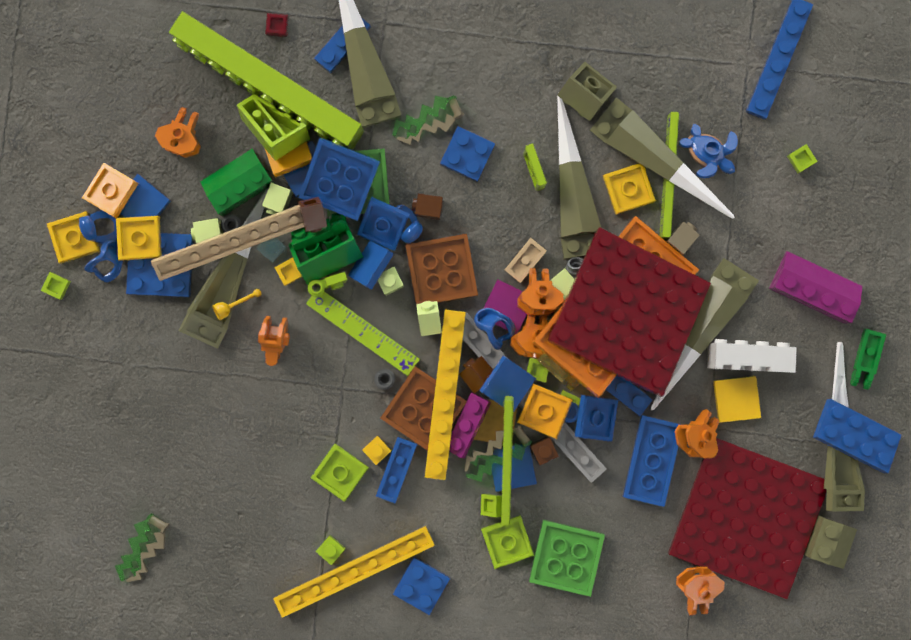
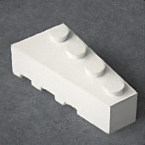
[707,339,796,373]

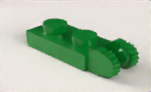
[291,213,347,251]
[850,329,886,390]

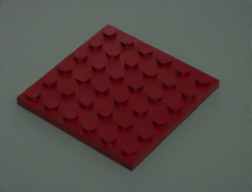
[547,227,711,397]
[668,438,827,599]

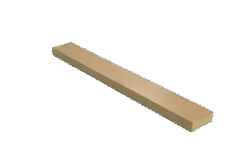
[151,205,304,281]

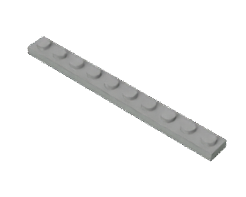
[463,313,606,483]

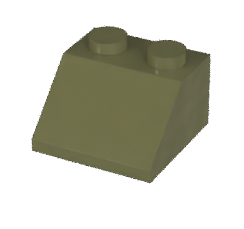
[557,62,617,121]
[804,515,857,569]

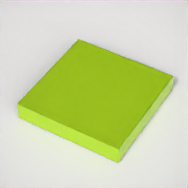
[523,143,547,192]
[311,443,369,502]
[481,515,534,569]

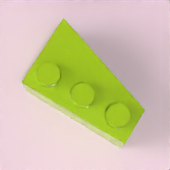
[237,94,310,161]

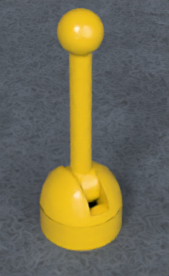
[212,289,261,320]

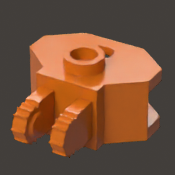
[155,107,201,158]
[517,268,564,316]
[510,315,548,359]
[258,316,290,366]
[674,409,719,458]
[676,567,725,615]

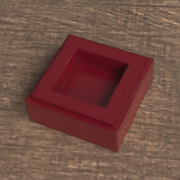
[265,13,289,37]

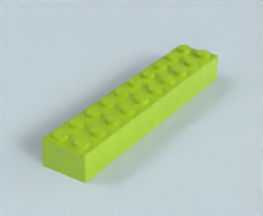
[168,11,364,150]

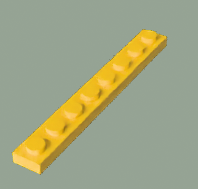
[425,310,466,480]
[273,526,435,618]

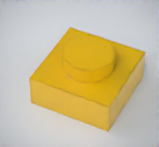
[274,258,302,286]
[362,436,392,465]

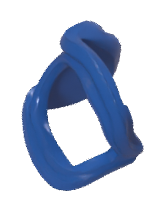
[396,205,423,244]
[79,211,117,244]
[84,239,123,282]
[474,308,516,350]

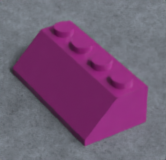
[769,251,862,324]

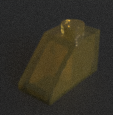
[537,353,580,392]

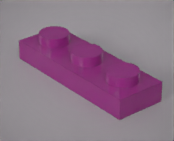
[449,393,491,458]

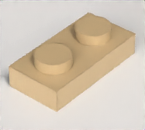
[504,238,547,283]

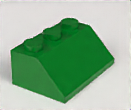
[200,148,275,217]
[288,221,363,285]

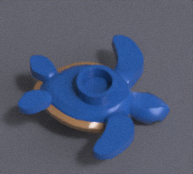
[679,124,738,178]

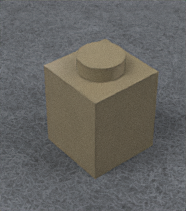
[666,222,699,255]

